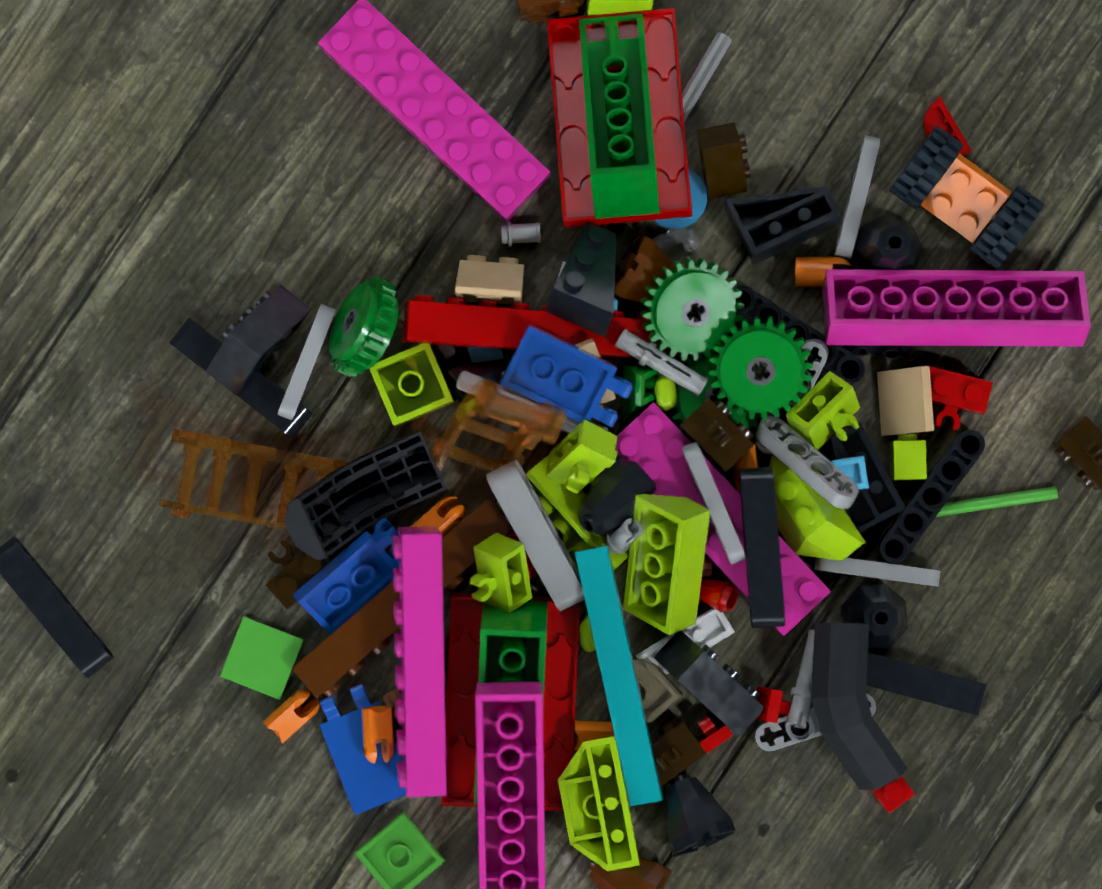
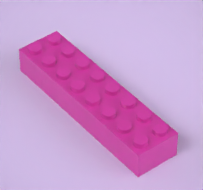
[318,0,550,223]
[822,269,1091,347]
[615,402,831,636]
[392,526,446,797]
[476,682,546,889]

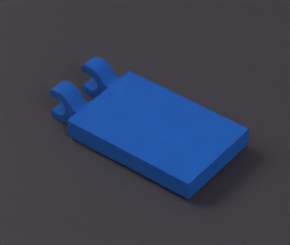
[500,324,633,427]
[293,517,399,635]
[319,683,406,815]

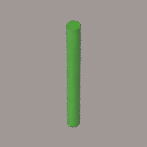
[929,486,1058,517]

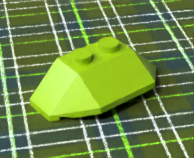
[769,449,865,561]
[558,736,640,871]

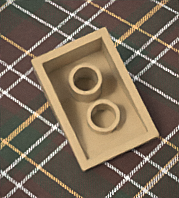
[455,255,525,305]

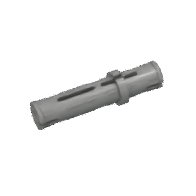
[614,328,708,397]
[786,630,814,729]

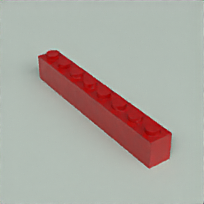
[402,295,663,360]

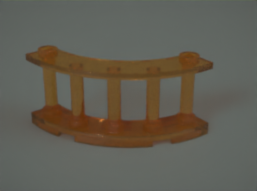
[431,379,567,472]
[159,429,348,530]

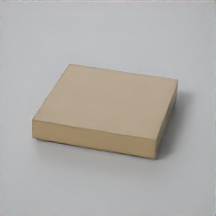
[877,366,934,436]

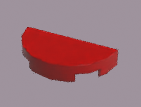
[923,97,972,157]

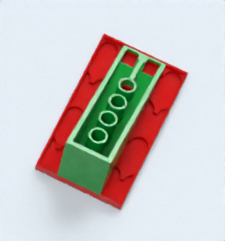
[547,8,692,228]
[441,592,580,811]

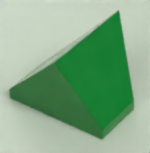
[622,361,660,424]

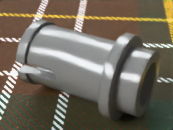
[501,221,541,247]
[606,518,643,554]

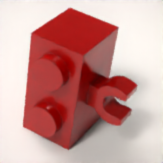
[930,366,993,431]

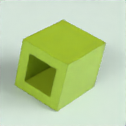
[890,434,927,481]

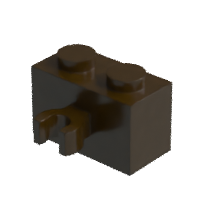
[696,122,751,199]
[680,398,754,473]
[1052,416,1102,490]
[265,540,332,609]
[651,719,706,787]

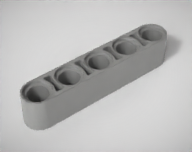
[486,459,585,611]

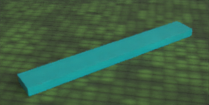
[575,545,663,807]

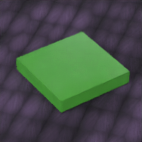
[220,616,304,700]
[354,811,445,889]

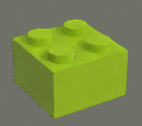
[369,343,454,427]

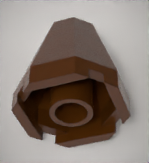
[614,235,674,304]
[588,858,672,889]

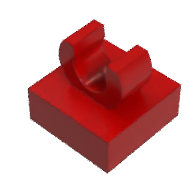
[756,686,791,723]
[697,716,733,754]

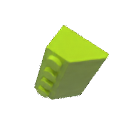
[496,454,630,570]
[623,494,710,635]

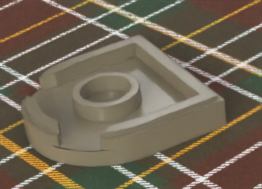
[606,659,683,726]

